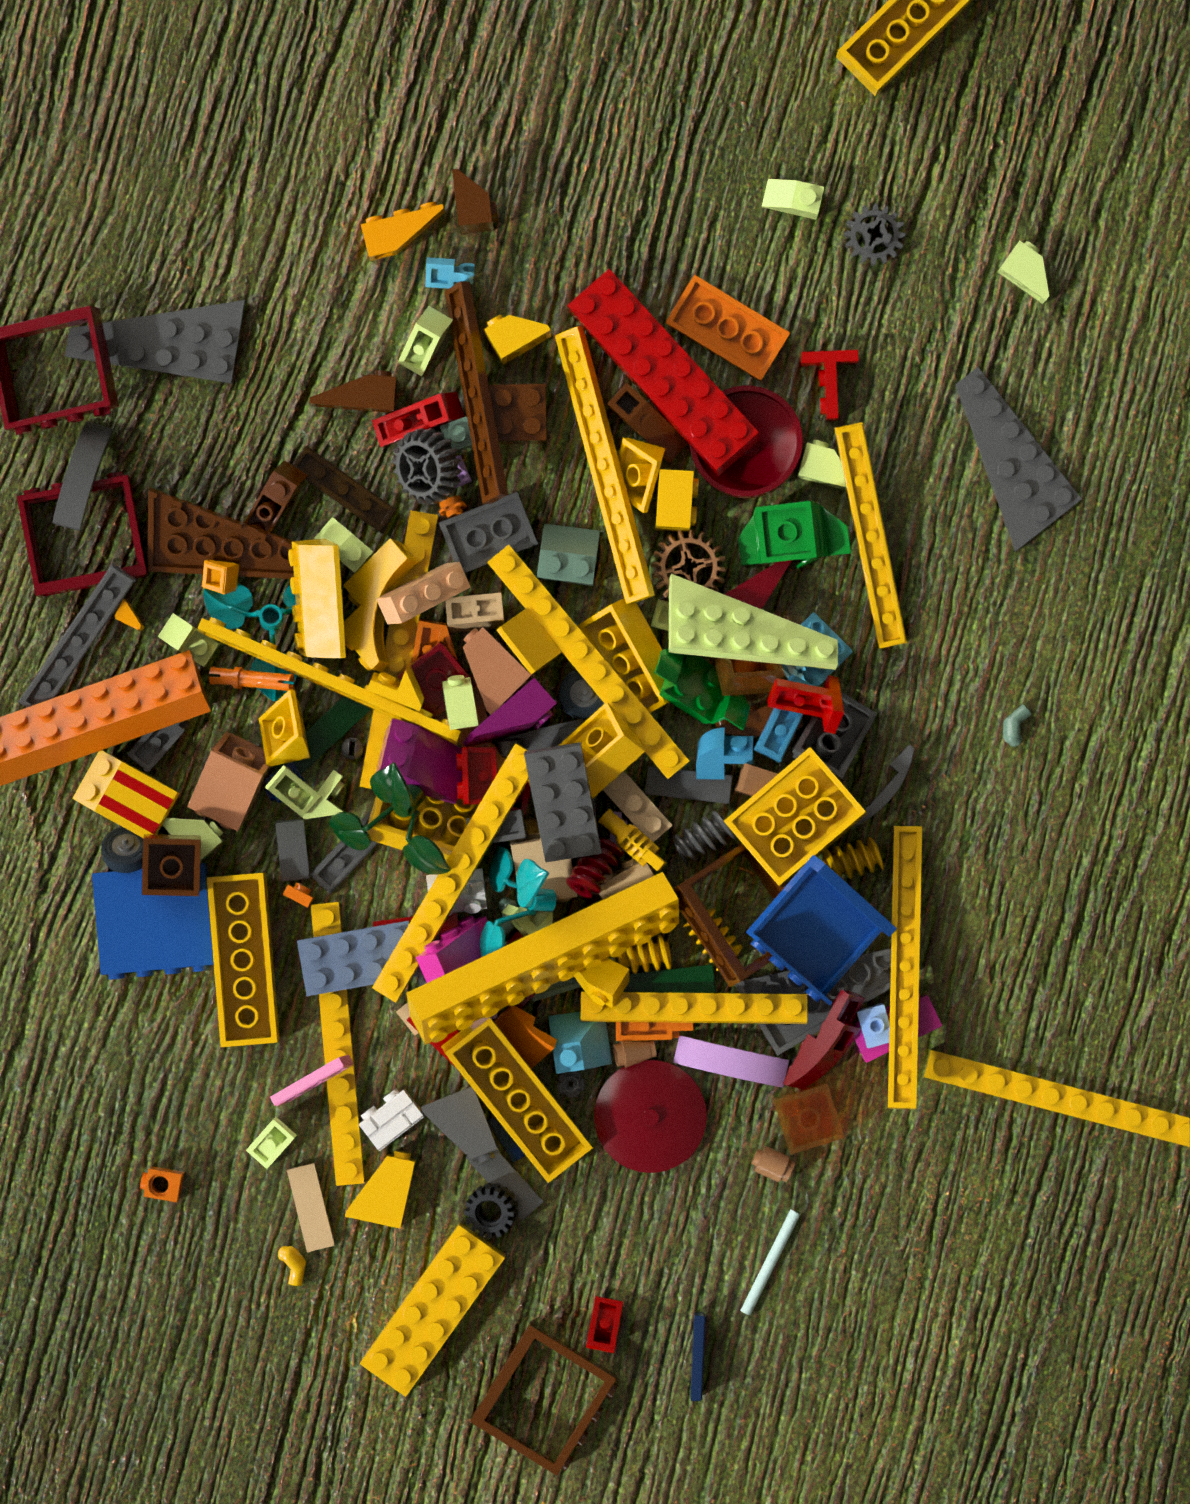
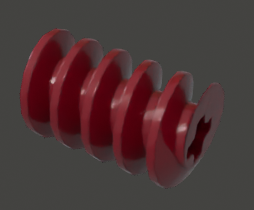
[566,835,624,898]

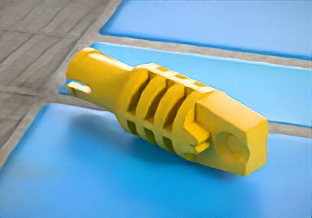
[598,809,666,871]

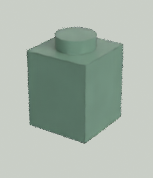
[440,417,473,454]

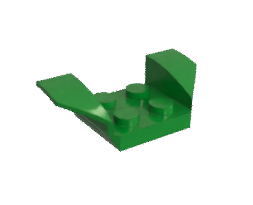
[738,501,851,566]
[654,648,750,730]

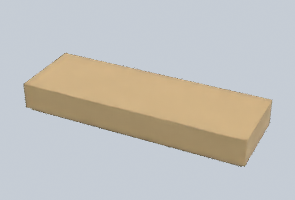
[287,1162,335,1252]

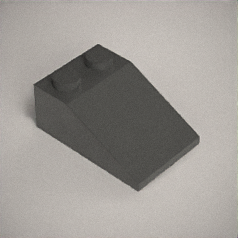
[783,692,877,781]

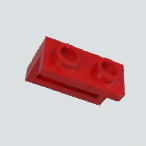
[456,747,497,805]

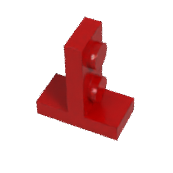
[800,350,859,422]
[767,675,844,734]

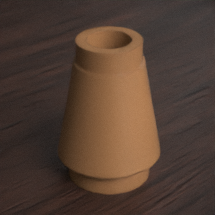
[613,1040,656,1068]

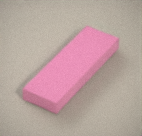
[270,1055,354,1106]

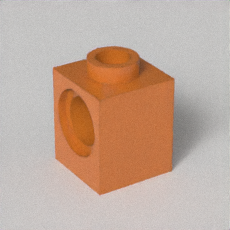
[140,1166,185,1202]

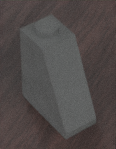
[421,1087,500,1164]

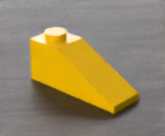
[574,958,629,1008]

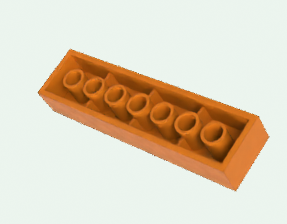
[0,650,211,786]

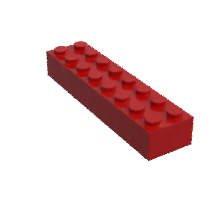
[567,269,760,476]

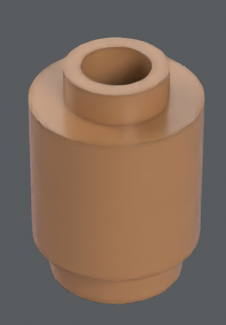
[751,1146,795,1183]

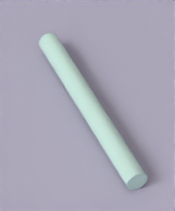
[740,1209,801,1315]

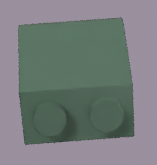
[537,524,600,587]

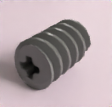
[673,811,736,867]

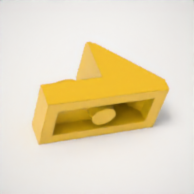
[367,664,424,711]

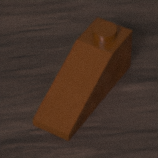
[309,370,398,413]

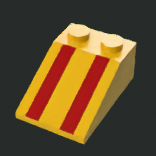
[72,750,180,838]

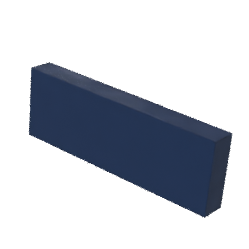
[690,1312,706,1401]

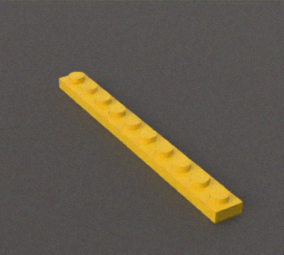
[555,326,655,604]
[360,510,438,789]
[487,545,690,779]
[198,617,462,745]
[372,744,529,1003]
[888,826,922,1109]
[311,902,365,1186]
[923,1049,1190,1147]

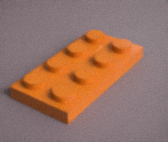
[665,274,790,382]

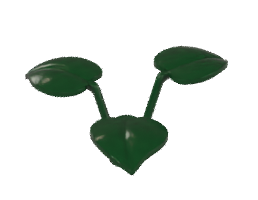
[329,762,452,875]

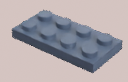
[297,921,418,996]

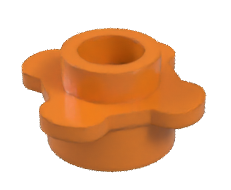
[439,495,467,519]

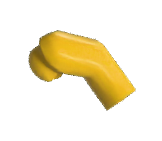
[278,1246,306,1286]

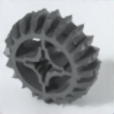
[391,428,463,504]

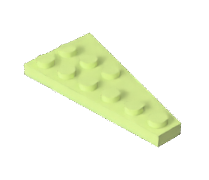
[669,574,838,670]

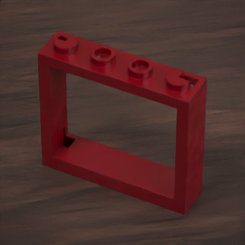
[0,306,119,435]
[17,472,150,597]

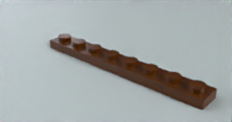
[445,281,508,504]

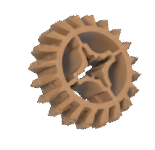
[651,529,727,598]

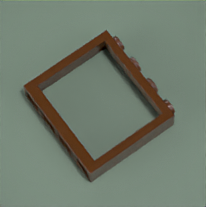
[673,843,787,987]
[470,1322,618,1476]

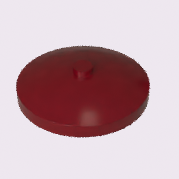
[690,385,803,498]
[594,1059,707,1173]

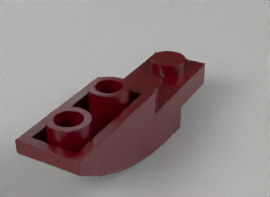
[783,989,865,1089]

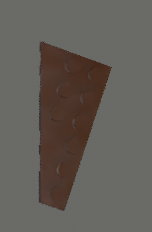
[147,487,294,579]

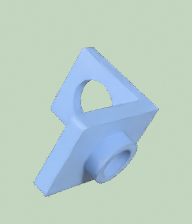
[857,1003,890,1049]

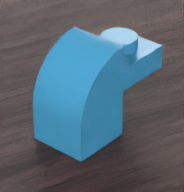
[696,728,753,780]

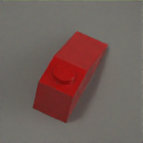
[372,392,465,447]

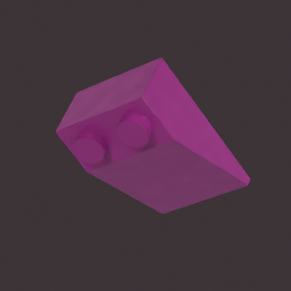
[463,678,557,747]
[376,718,463,804]

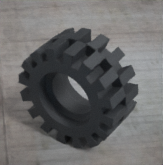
[464,1183,519,1238]

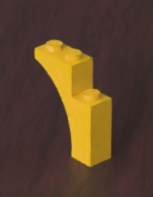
[343,538,418,672]

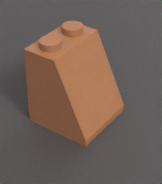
[463,627,532,715]
[187,731,272,831]

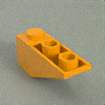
[361,202,445,261]

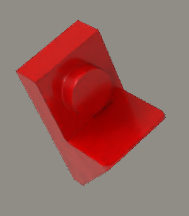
[586,1296,623,1353]

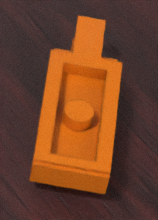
[616,1022,694,1041]

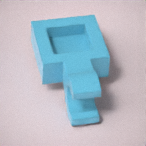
[425,257,475,289]

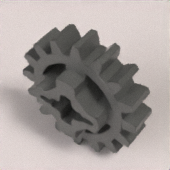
[843,204,905,266]

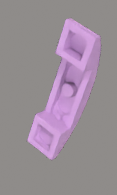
[673,1035,789,1088]

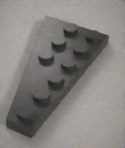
[65,300,246,384]
[735,948,922,1056]

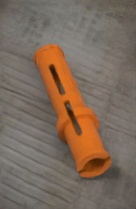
[209,666,295,691]

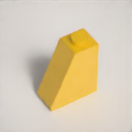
[345,1150,416,1229]

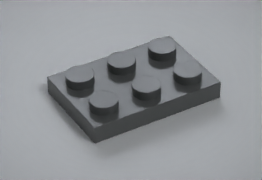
[439,492,538,574]

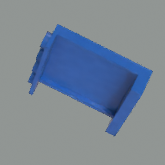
[746,855,897,1005]
[92,863,214,980]

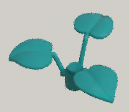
[203,583,297,701]
[480,845,556,957]

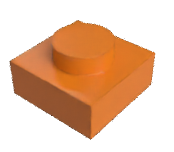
[283,882,315,908]

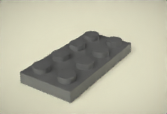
[524,742,602,863]

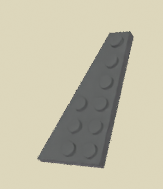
[955,367,1082,552]

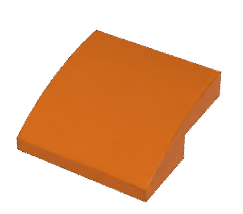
[494,1006,557,1069]

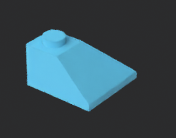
[548,1011,612,1074]

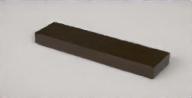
[292,445,397,533]

